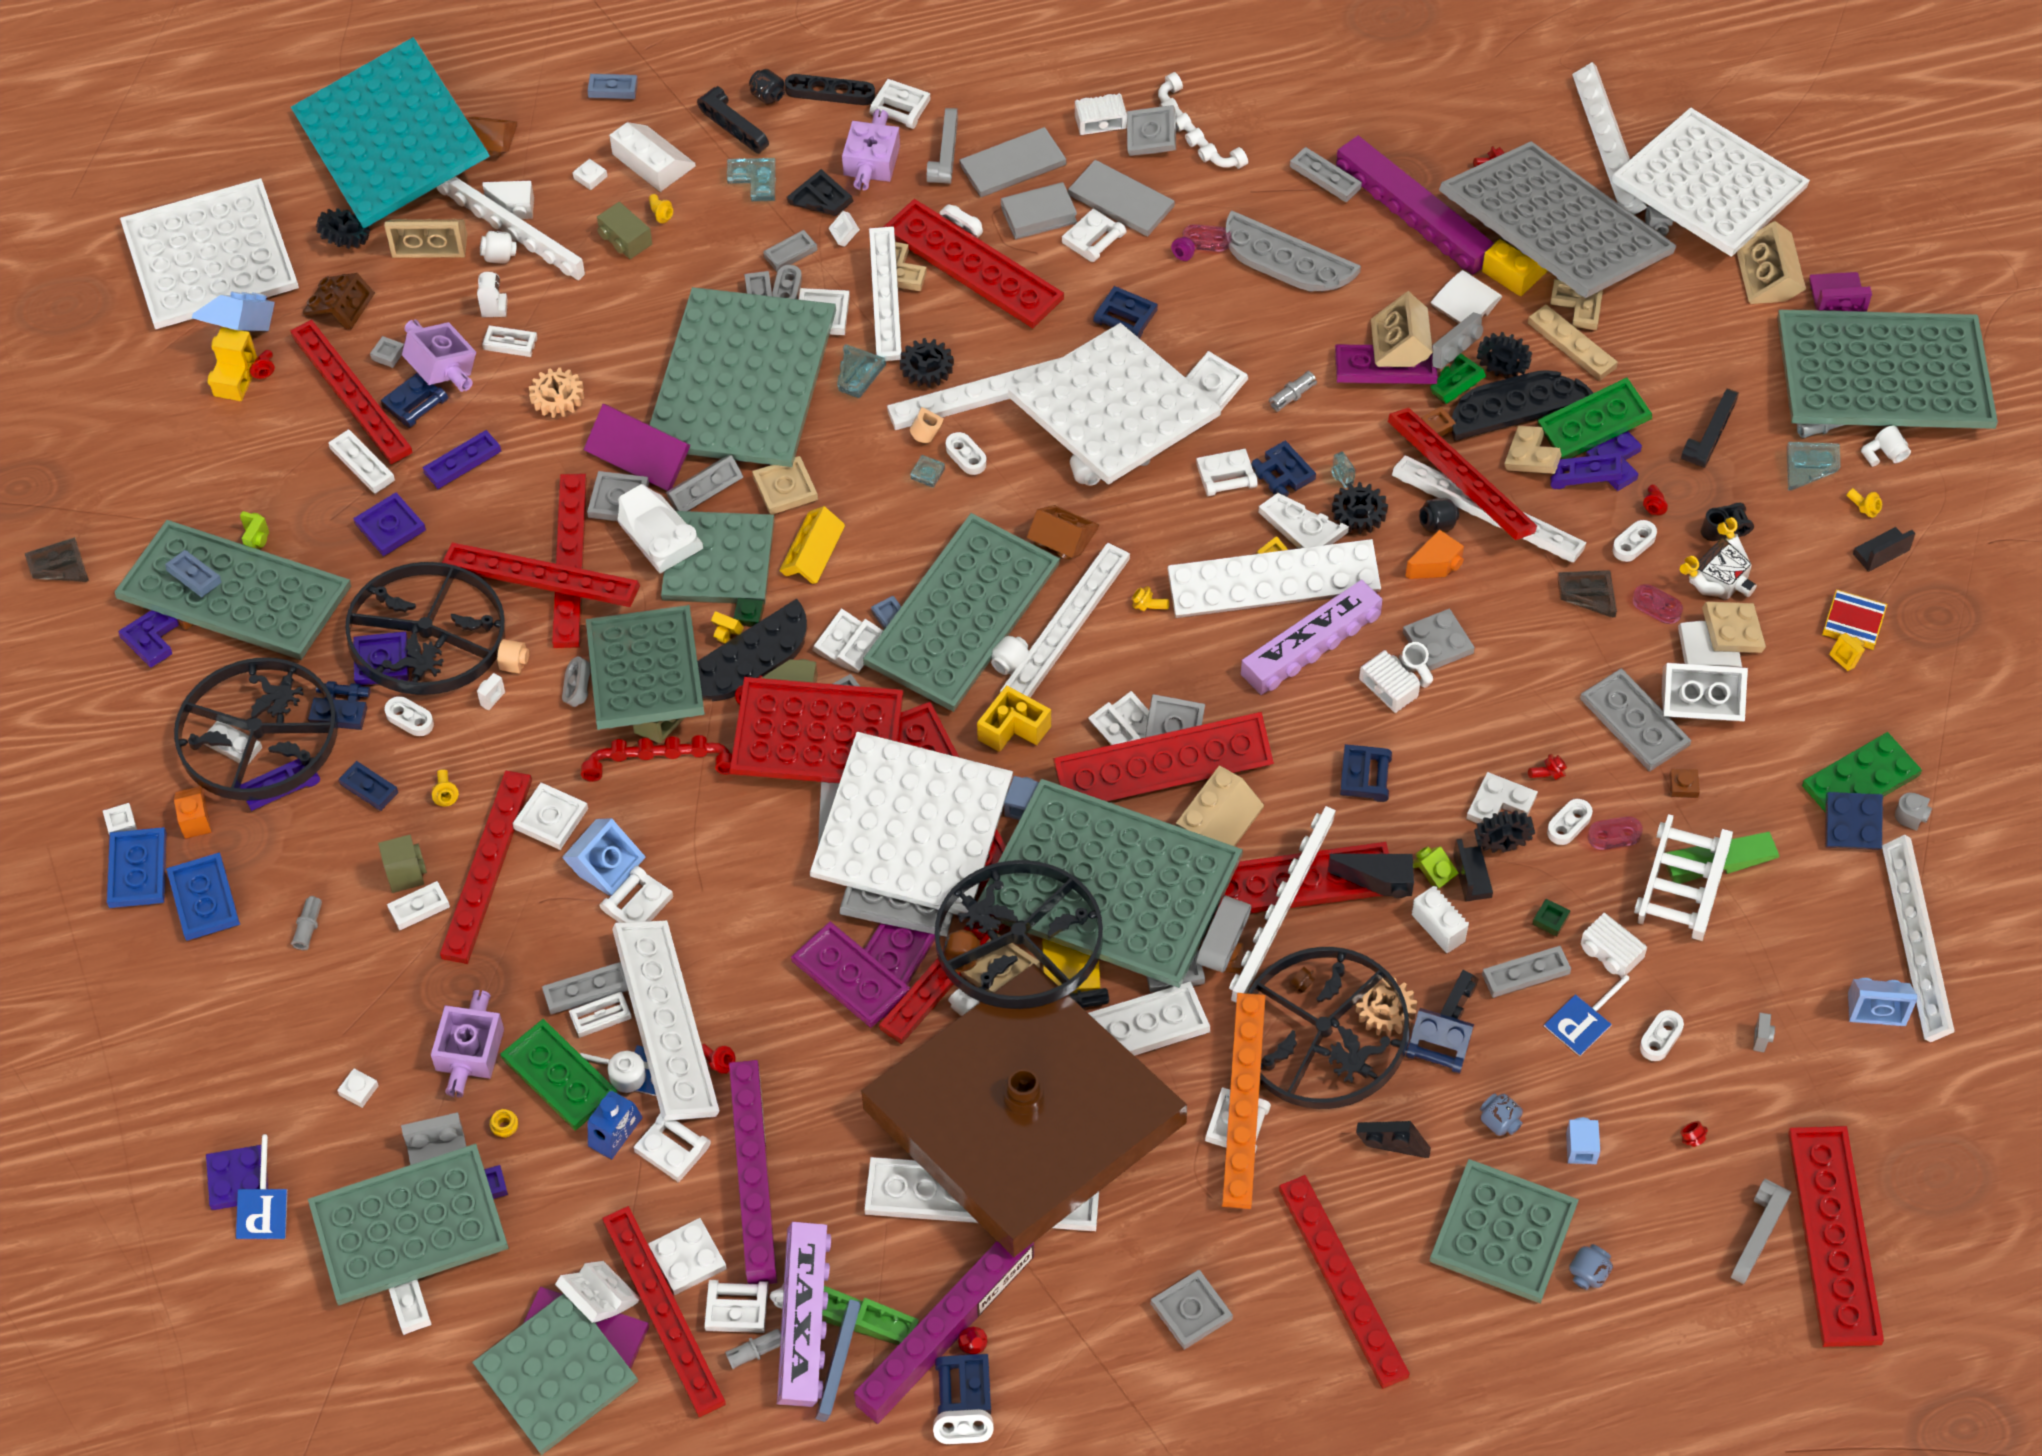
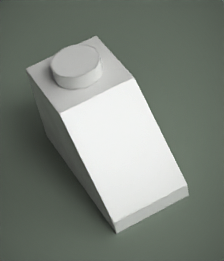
[483,181,534,219]

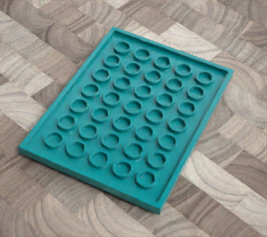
[291,37,490,228]

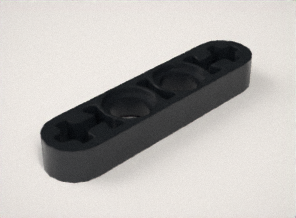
[785,74,875,105]

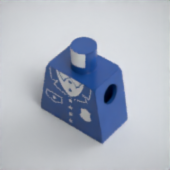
[587,1091,643,1160]

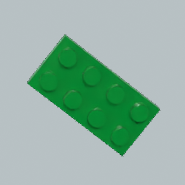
[1538,377,1652,460]
[1802,732,1922,813]
[500,1019,618,1131]

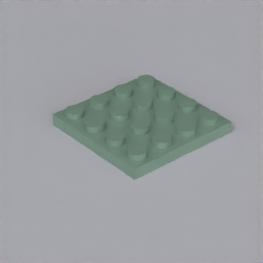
[661,511,775,605]
[1429,1159,1579,1304]
[473,1293,638,1455]

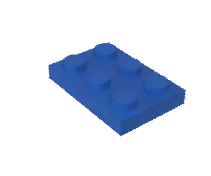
[107,827,167,908]
[166,852,240,941]

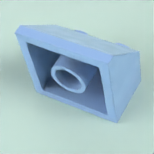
[562,818,645,896]
[1848,978,1917,1026]

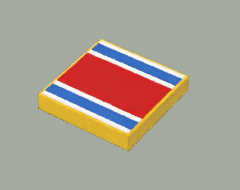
[1822,589,1887,650]

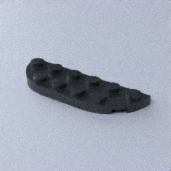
[1452,370,1593,441]
[697,599,807,701]

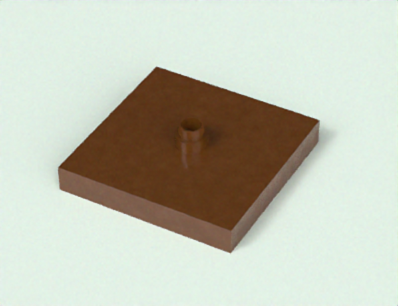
[861,963,1187,1257]

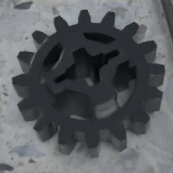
[316,208,370,249]
[1477,332,1532,378]
[900,338,954,388]
[1332,482,1388,534]
[1474,810,1535,853]

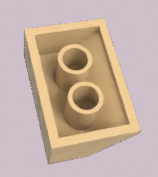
[385,219,467,258]
[1737,221,1806,304]
[1371,291,1433,367]
[1176,765,1264,846]

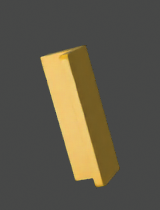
[779,506,845,584]

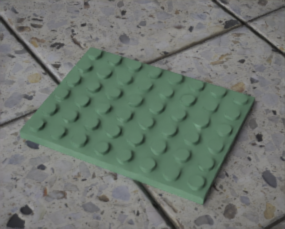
[650,287,836,467]
[1777,310,1998,429]
[978,779,1243,988]

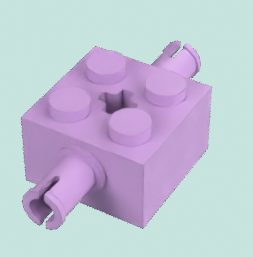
[842,109,900,191]
[402,319,476,392]
[431,990,504,1098]

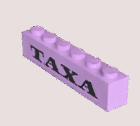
[1241,579,1383,695]
[777,1222,831,1407]

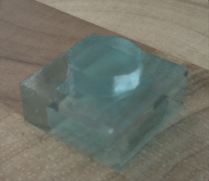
[1331,451,1355,488]
[911,455,945,488]

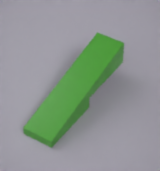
[1665,832,1779,884]
[822,1286,919,1345]

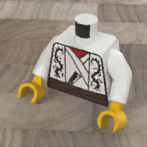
[1679,518,1757,600]

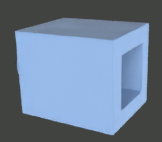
[1566,1117,1600,1164]

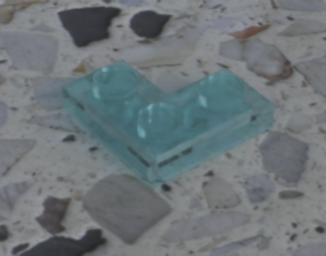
[727,158,776,201]

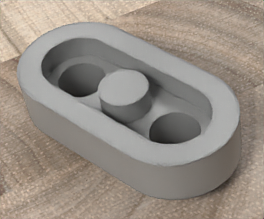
[772,265,802,299]
[562,656,591,707]

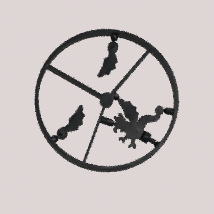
[345,562,505,695]
[174,658,338,801]
[935,860,1103,1009]
[1247,947,1410,1109]

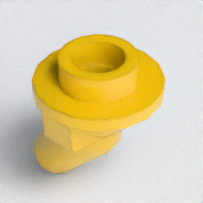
[649,194,673,224]
[1846,488,1882,518]
[1131,586,1169,611]
[431,770,459,807]

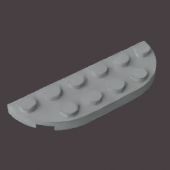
[1225,210,1361,292]

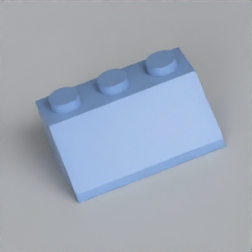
[192,291,275,331]

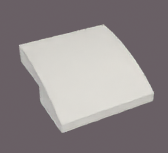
[1431,270,1502,324]
[812,608,883,673]
[1678,621,1742,668]
[1088,691,1149,745]
[555,1261,640,1323]

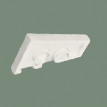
[1258,493,1349,549]

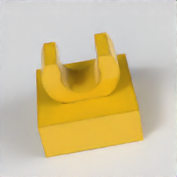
[711,611,744,644]
[1829,633,1865,671]

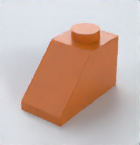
[1405,530,1464,579]
[174,786,212,839]

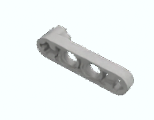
[927,108,958,184]
[1731,1179,1791,1284]

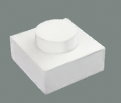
[573,159,607,190]
[829,211,860,247]
[477,673,505,710]
[103,803,137,835]
[337,1069,379,1108]

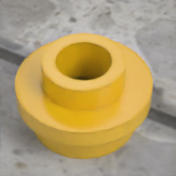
[489,1109,519,1137]

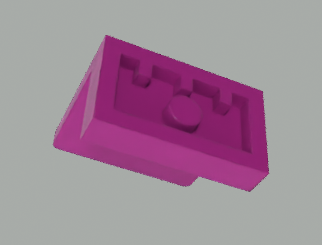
[1809,272,1872,312]

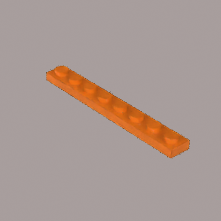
[1222,993,1265,1209]

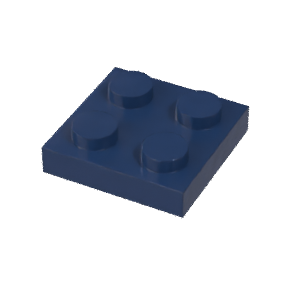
[1825,792,1883,850]

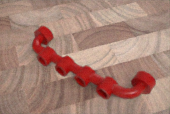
[581,735,732,782]

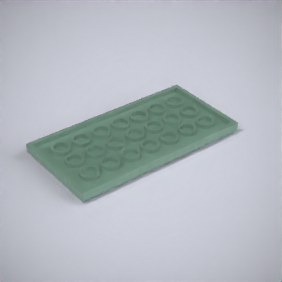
[863,513,1060,712]
[115,520,351,660]

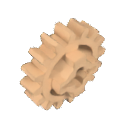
[529,367,584,418]
[1355,978,1417,1037]

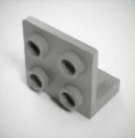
[401,1112,466,1165]

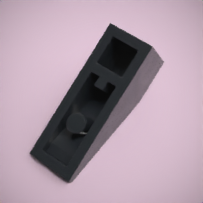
[1328,854,1414,898]

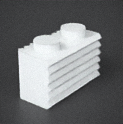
[1075,93,1127,135]
[1359,650,1420,713]
[1412,886,1469,953]
[1580,913,1647,978]

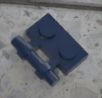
[1251,440,1316,497]
[308,681,371,730]

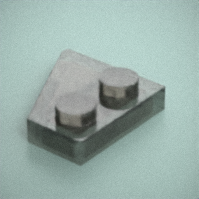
[25,537,89,582]
[1557,570,1617,618]

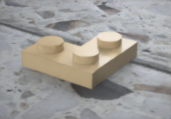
[895,242,927,291]
[1550,279,1603,330]
[1504,426,1562,474]

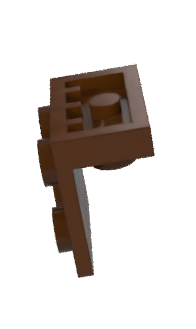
[303,273,375,329]

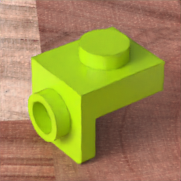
[240,511,269,550]
[1413,846,1458,889]

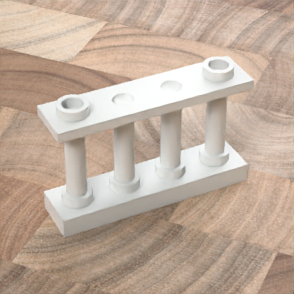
[1634,814,1733,941]

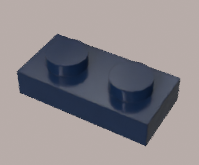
[339,761,399,811]

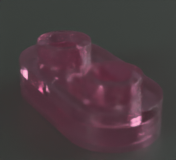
[1183,224,1231,252]
[1633,584,1683,624]
[1588,817,1643,850]

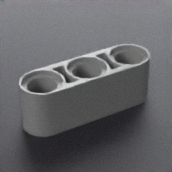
[1197,895,1252,973]

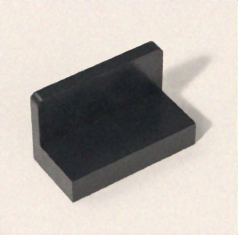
[1853,527,1916,572]
[1453,839,1493,902]

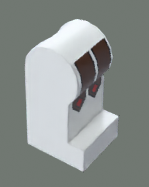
[477,272,508,317]

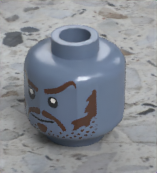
[1480,1093,1523,1136]
[1569,1244,1613,1290]

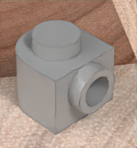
[1645,206,1673,236]
[1895,793,1932,831]

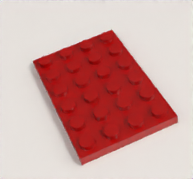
[730,677,903,783]

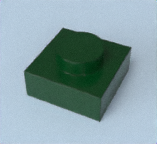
[733,598,764,627]
[1532,899,1571,937]

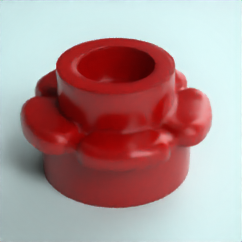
[1680,1121,1708,1147]

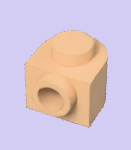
[910,407,944,443]
[497,639,529,674]

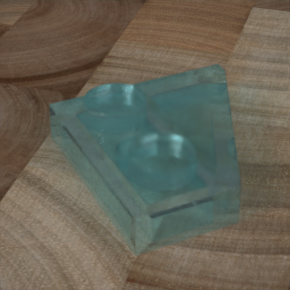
[837,344,886,398]
[1787,442,1841,490]

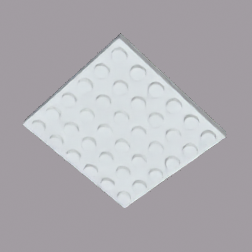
[1611,108,1810,257]
[120,178,299,330]
[1008,323,1221,485]
[810,732,1013,915]

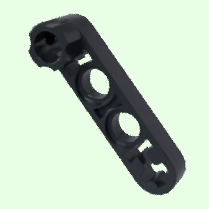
[697,86,769,153]
[1681,388,1739,468]

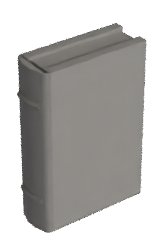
[1001,182,1077,240]

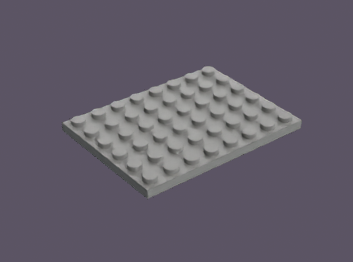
[1439,141,1676,298]

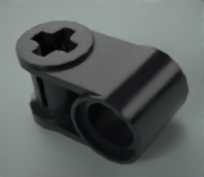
[1701,503,1754,541]

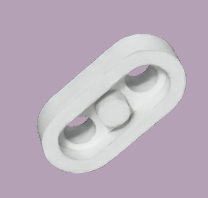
[939,205,983,238]
[946,432,986,475]
[1612,520,1657,562]
[385,697,434,736]
[1547,799,1593,845]
[1640,1010,1684,1061]
[933,1410,993,1444]

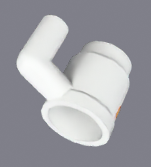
[1861,425,1911,467]
[1399,642,1433,688]

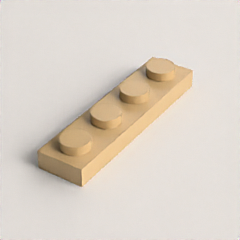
[1528,305,1618,381]

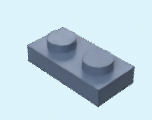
[588,74,638,99]
[165,550,221,597]

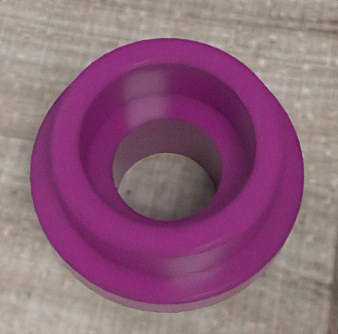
[1171,237,1195,261]

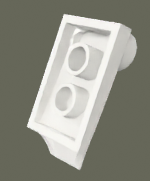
[617,484,703,573]

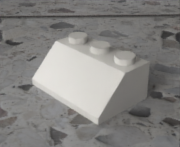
[609,122,696,192]
[1661,663,1748,722]

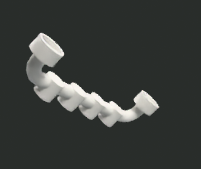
[1158,72,1248,169]

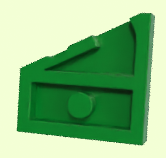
[1430,353,1486,404]

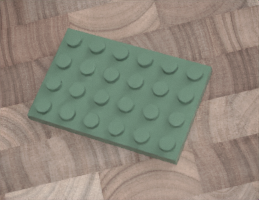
[586,605,705,730]
[308,1144,509,1306]

